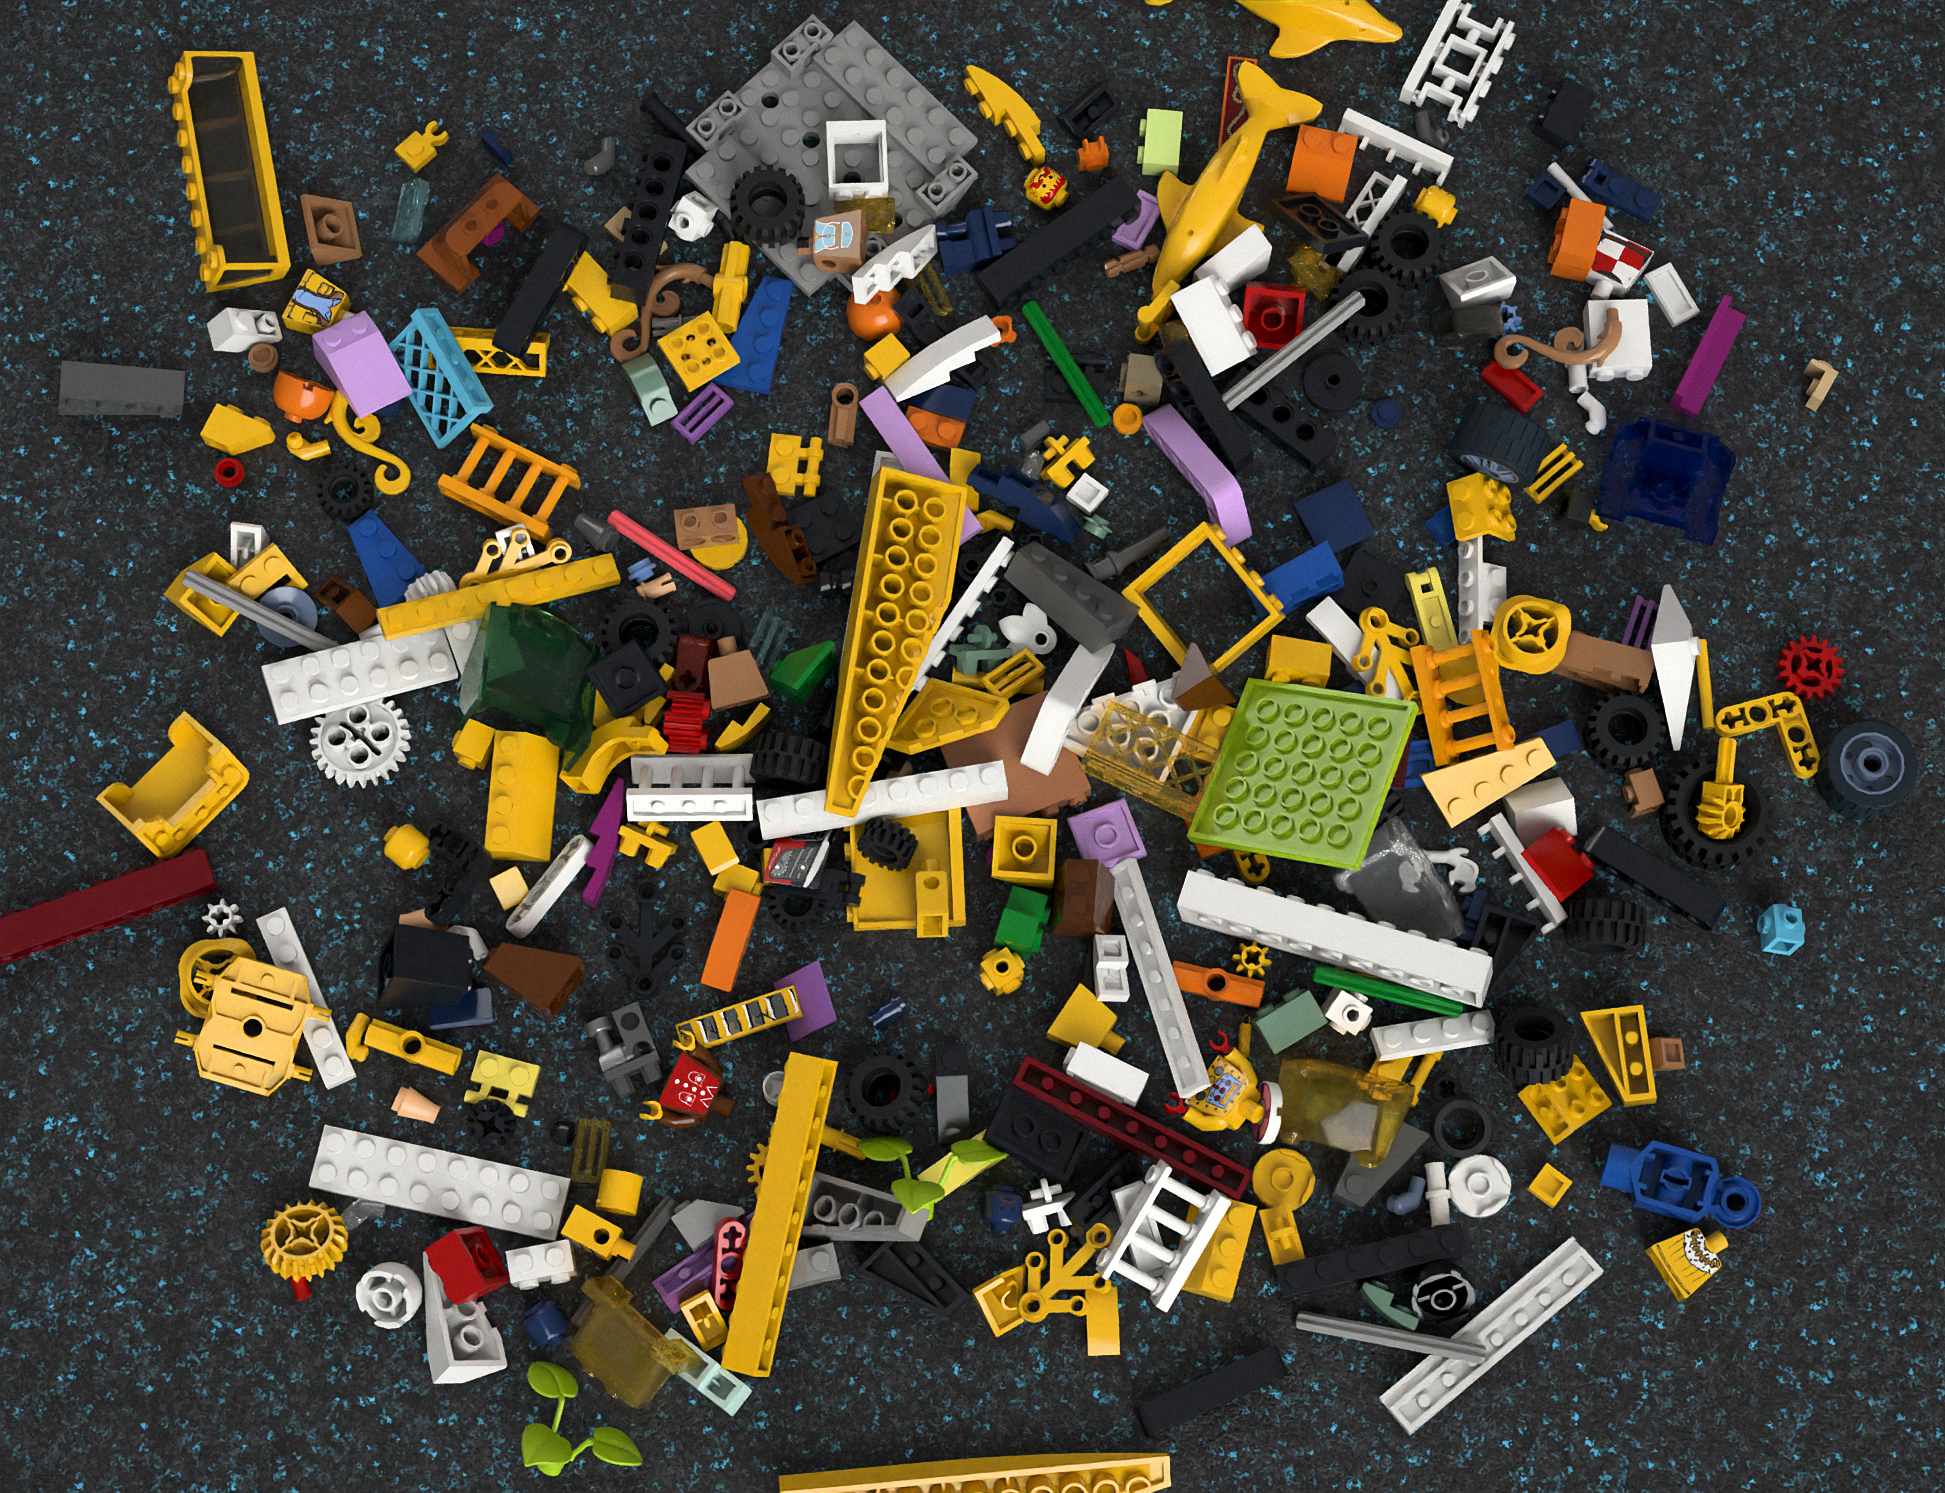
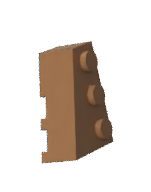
[1550,630,1655,698]

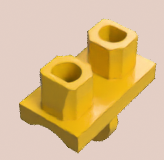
[1039,435,1095,489]
[618,821,678,869]
[1258,1203,1305,1266]

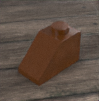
[312,575,377,635]

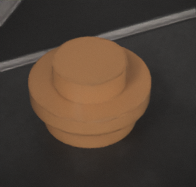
[248,343,279,373]

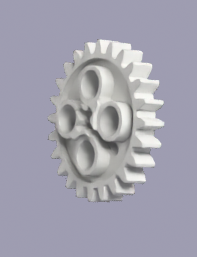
[310,697,411,788]

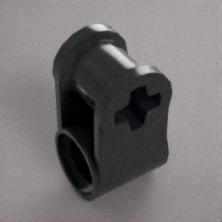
[735,793,772,857]

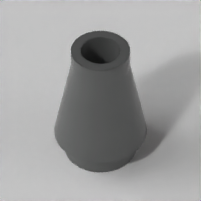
[574,512,619,553]

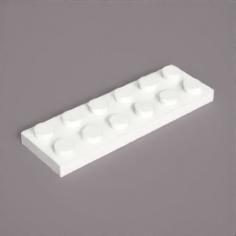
[261,627,458,725]

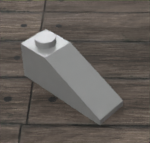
[788,1242,841,1291]

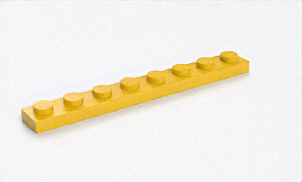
[376,553,621,641]

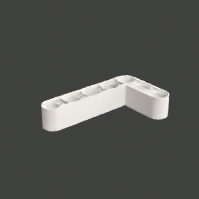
[1020,642,1116,776]

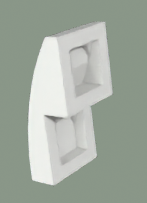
[1093,934,1130,1002]

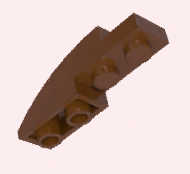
[742,472,820,586]

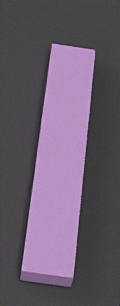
[859,385,983,546]

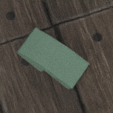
[1359,1280,1419,1332]

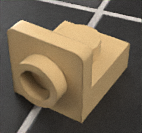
[1803,358,1839,412]

